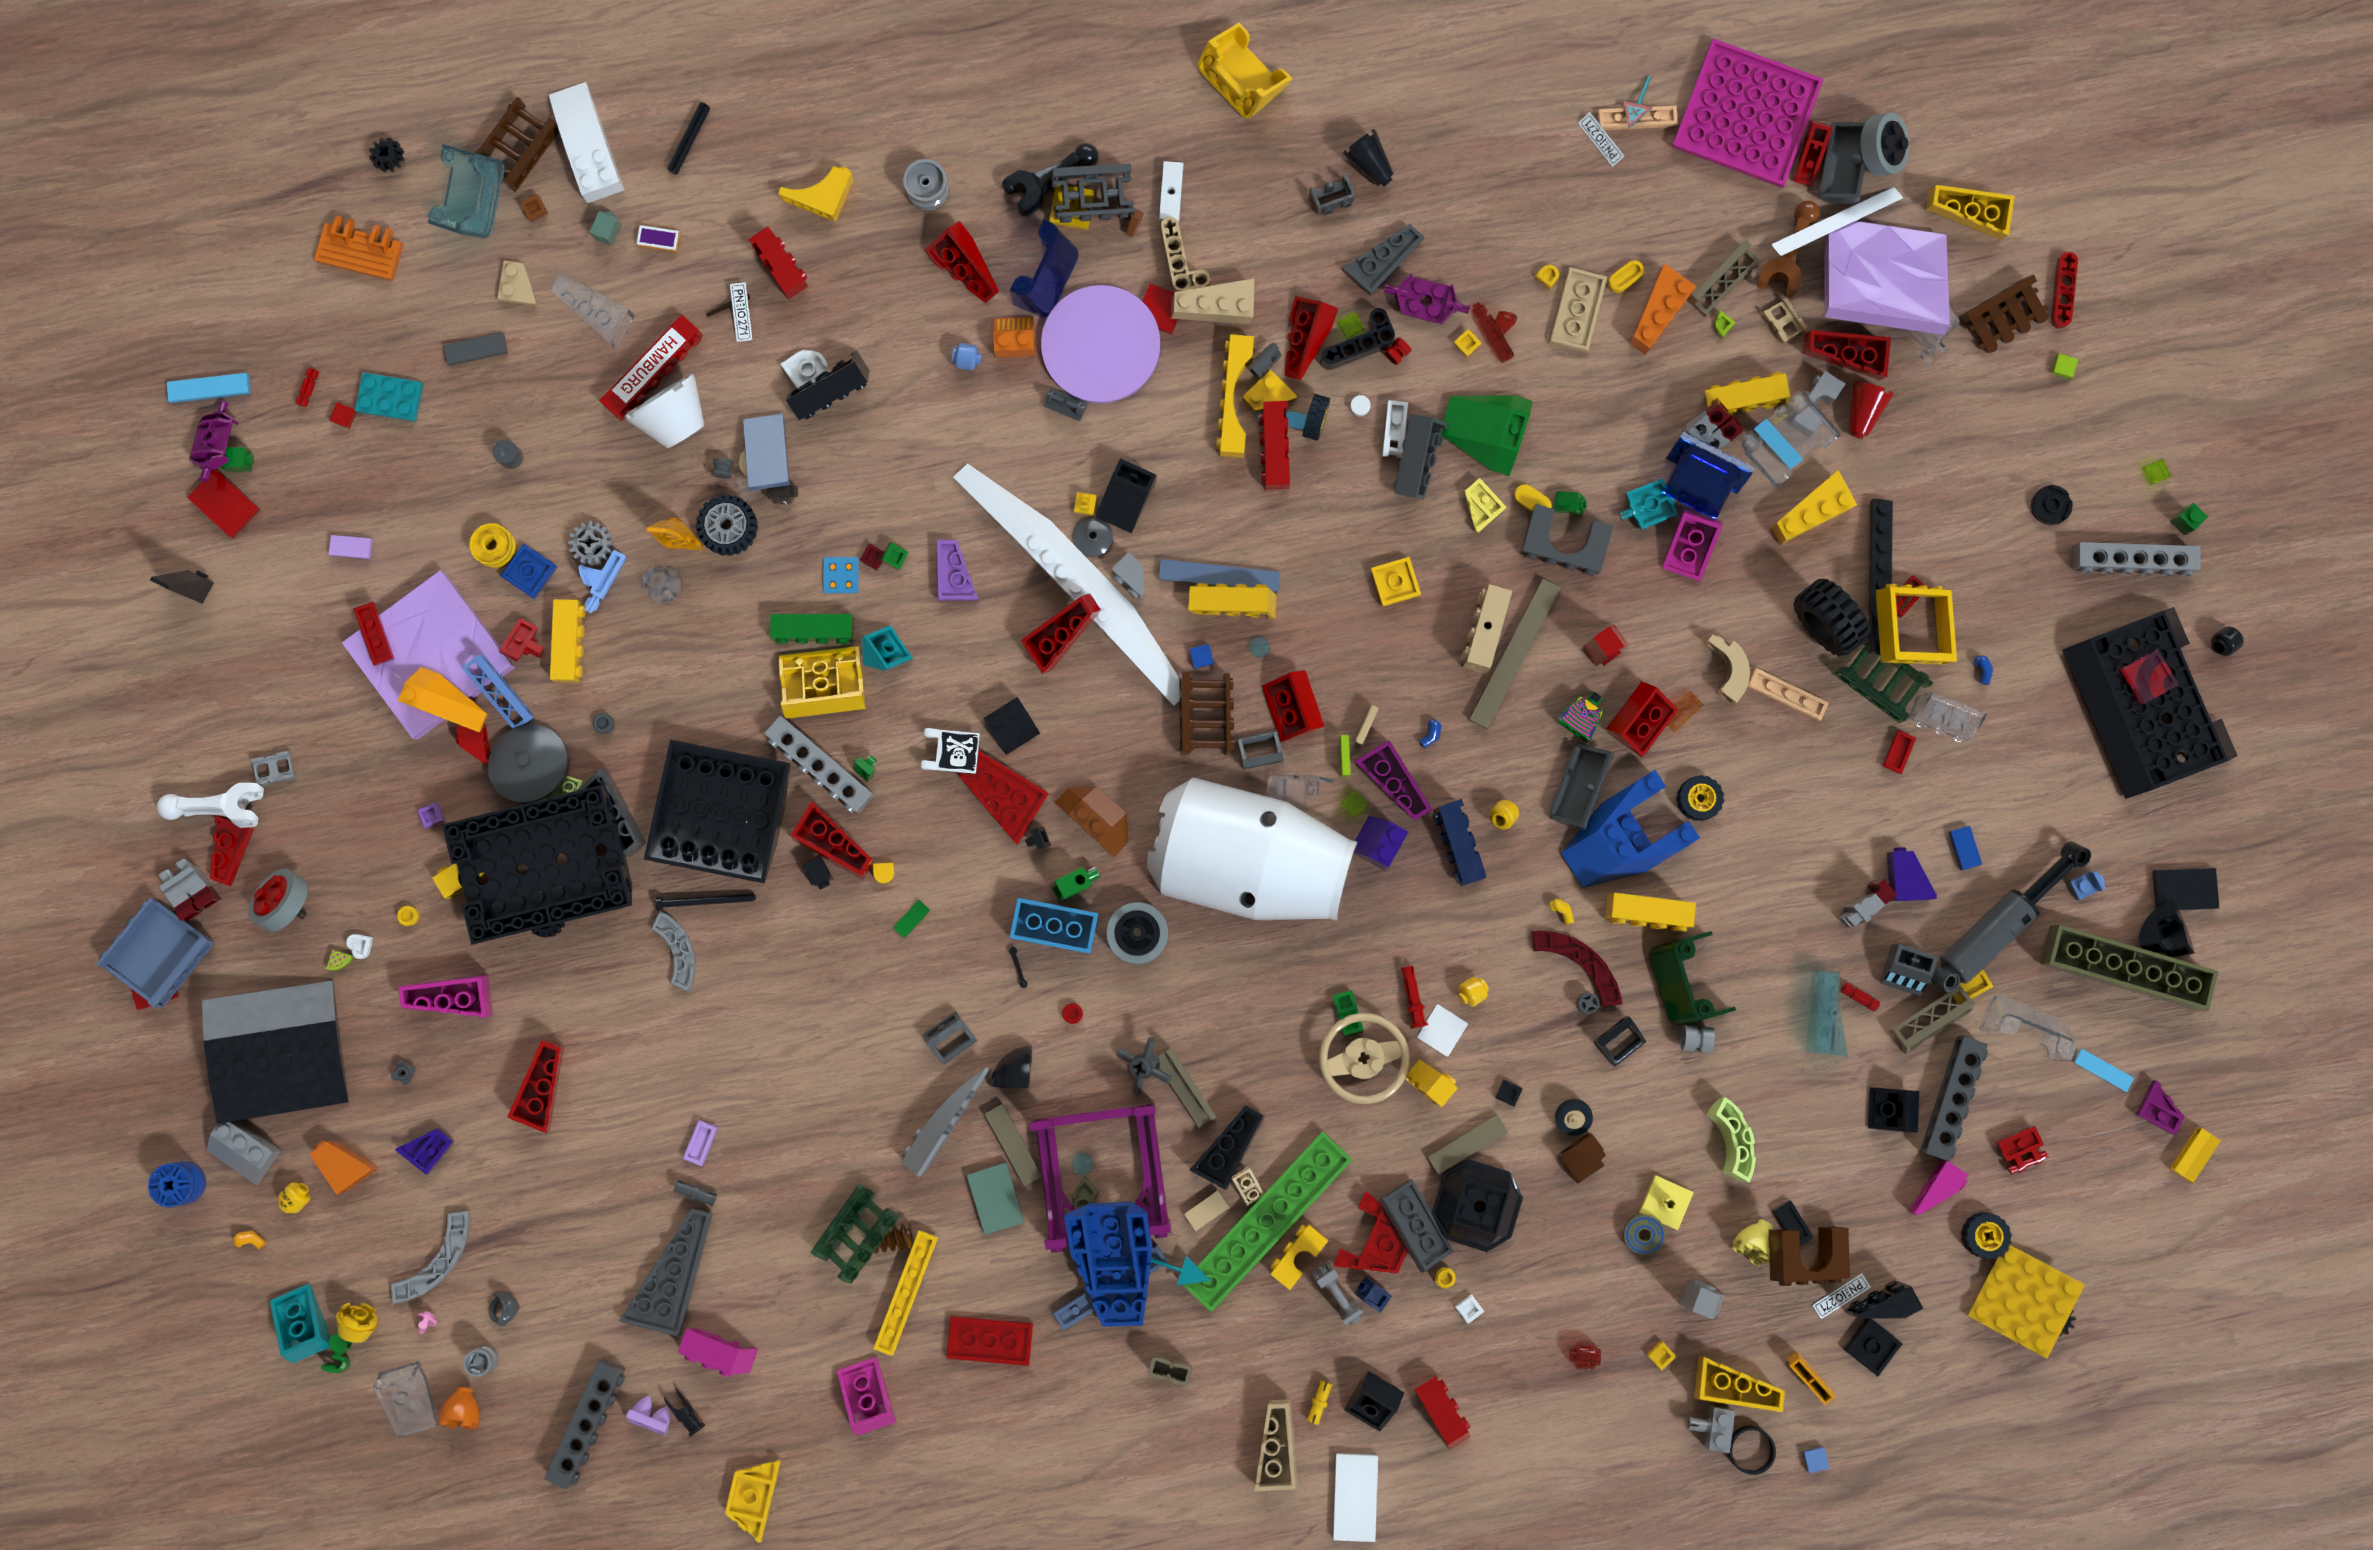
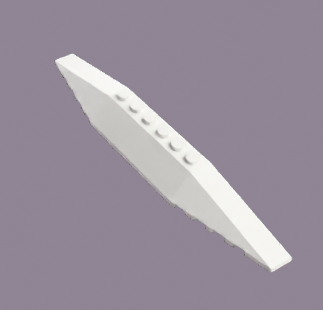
[953,464,1179,706]

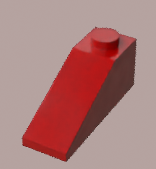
[1793,120,1833,187]

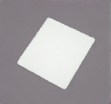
[1417,1005,1468,1056]

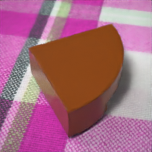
[1126,211,1144,237]

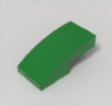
[1332,990,1364,1038]

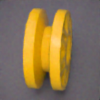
[469,523,517,568]

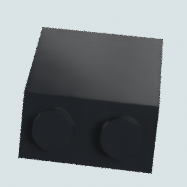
[983,697,1041,755]
[1868,1087,1920,1132]
[1344,1371,1405,1432]

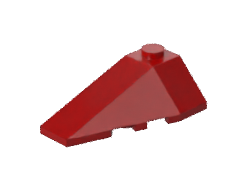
[925,221,1000,303]
[1285,296,1338,380]

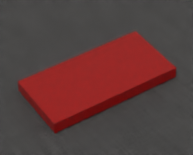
[946,1316,1033,1366]

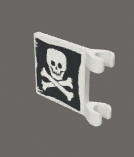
[921,728,980,774]

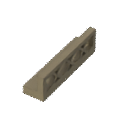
[1688,240,1760,317]
[1892,985,1976,1054]
[1158,1048,1216,1128]

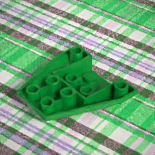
[1441,395,1533,476]

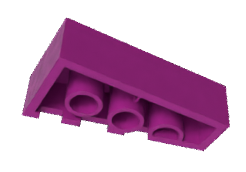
[1355,740,1432,821]

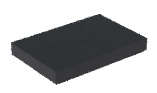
[2153,868,2220,910]

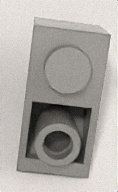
[1112,552,1144,600]

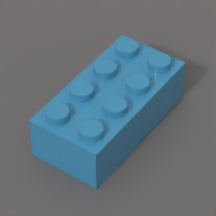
[1010,898,1099,954]

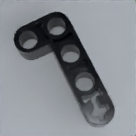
[1320,308,1395,370]

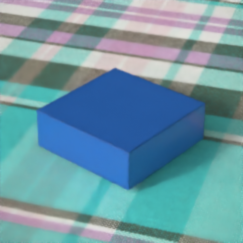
[1190,644,1214,669]

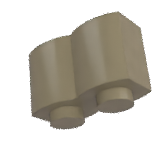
[1148,1354,1192,1385]

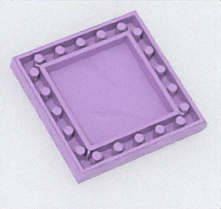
[1824,221,1950,335]
[342,570,516,740]

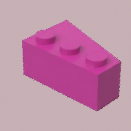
[678,1328,758,1377]

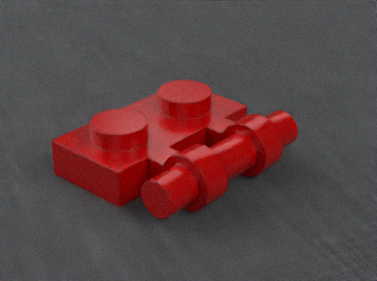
[1996,1126,2049,1175]

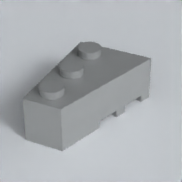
[1679,1279,1726,1319]

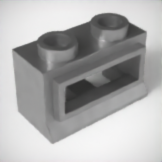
[1309,174,1356,215]

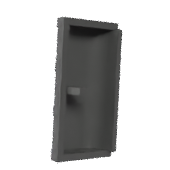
[1819,122,1866,204]
[1549,743,1614,830]

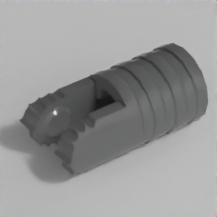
[1247,342,1282,379]

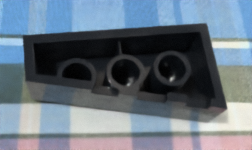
[1189,1106,1265,1190]

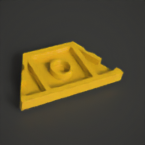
[725,1460,781,1543]

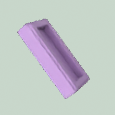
[328,535,373,560]
[683,1120,719,1166]

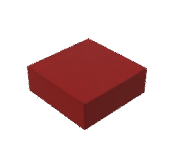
[329,402,357,429]

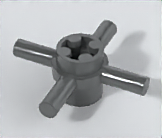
[1117,1037,1172,1094]

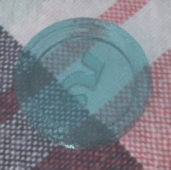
[1250,638,1270,658]
[1072,1153,1093,1174]

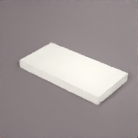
[1333,1453,1378,1542]

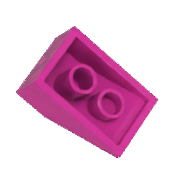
[1662,508,1723,581]
[837,1357,896,1436]

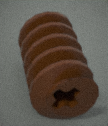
[868,1222,913,1254]

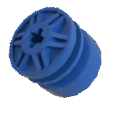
[148,1161,206,1207]

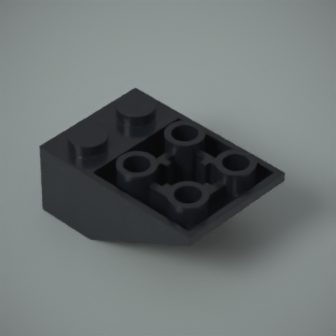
[1095,458,1157,534]
[1845,1280,1924,1319]

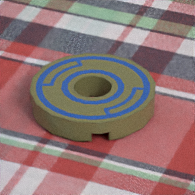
[1624,1213,1666,1255]

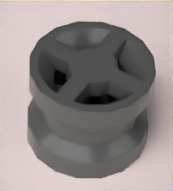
[711,458,733,479]
[1576,993,1599,1014]

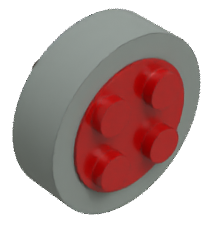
[248,869,308,932]

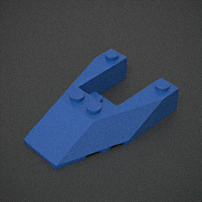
[1561,770,1700,888]

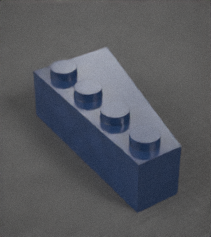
[1433,799,1487,887]

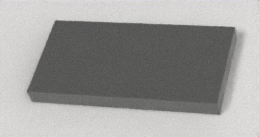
[1379,1179,1454,1273]

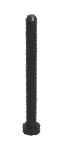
[656,893,756,911]

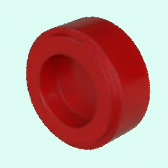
[1062,1003,1083,1024]

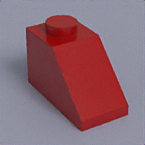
[455,724,491,765]

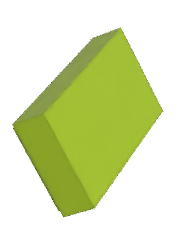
[1339,735,1351,778]

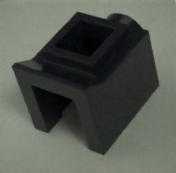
[801,857,833,890]

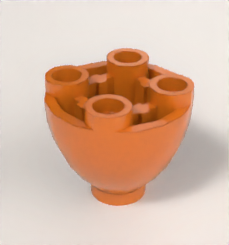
[437,1387,480,1430]

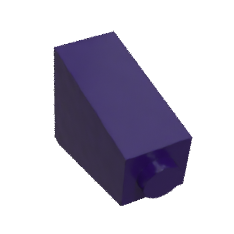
[1887,847,1937,901]

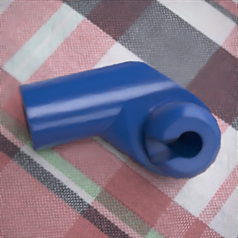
[1974,655,1993,685]
[1419,719,1442,748]

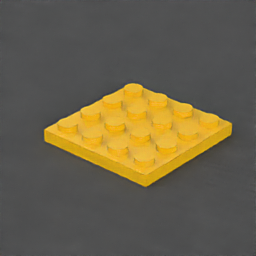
[1968,1245,2085,1359]

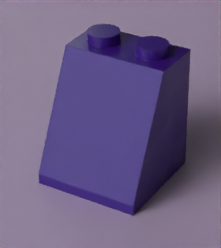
[1353,816,1408,871]

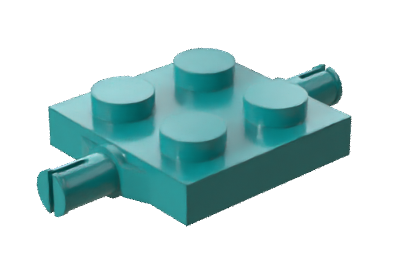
[1619,478,1685,531]

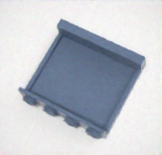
[96,898,215,1010]

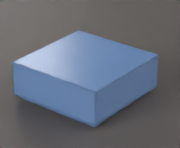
[1802,1446,1830,1473]

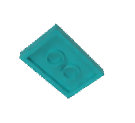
[355,372,424,422]

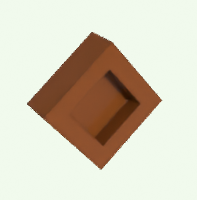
[520,194,548,222]

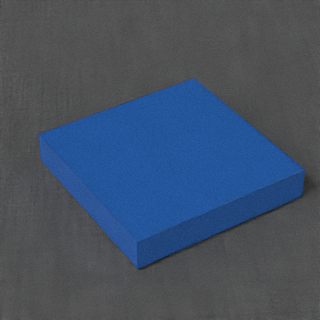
[500,543,558,599]

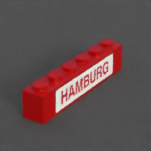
[599,314,703,421]

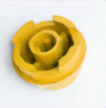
[336,1303,379,1343]

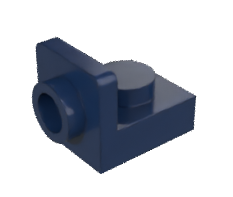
[1355,1277,1392,1313]

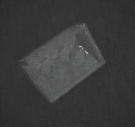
[1909,691,1987,743]

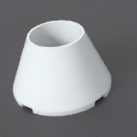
[624,374,705,448]

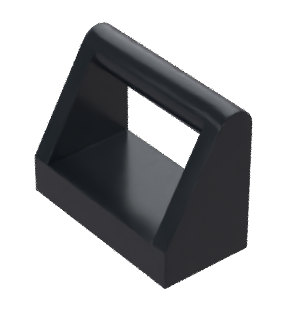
[1594,1016,1646,1067]

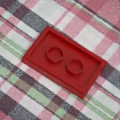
[187,469,261,539]

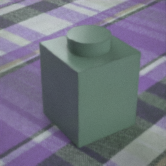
[589,211,622,246]

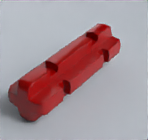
[295,368,319,407]
[1841,982,1880,1012]

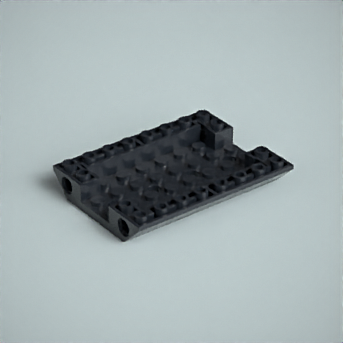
[442,785,632,945]

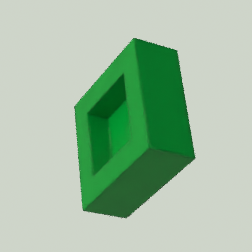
[880,542,909,570]

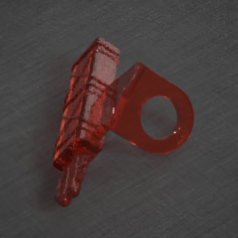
[1472,302,1518,363]

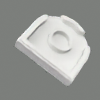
[780,350,829,388]

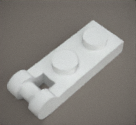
[1382,400,1408,458]

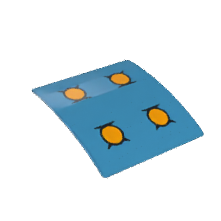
[823,557,859,593]

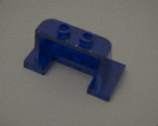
[1661,431,1755,519]

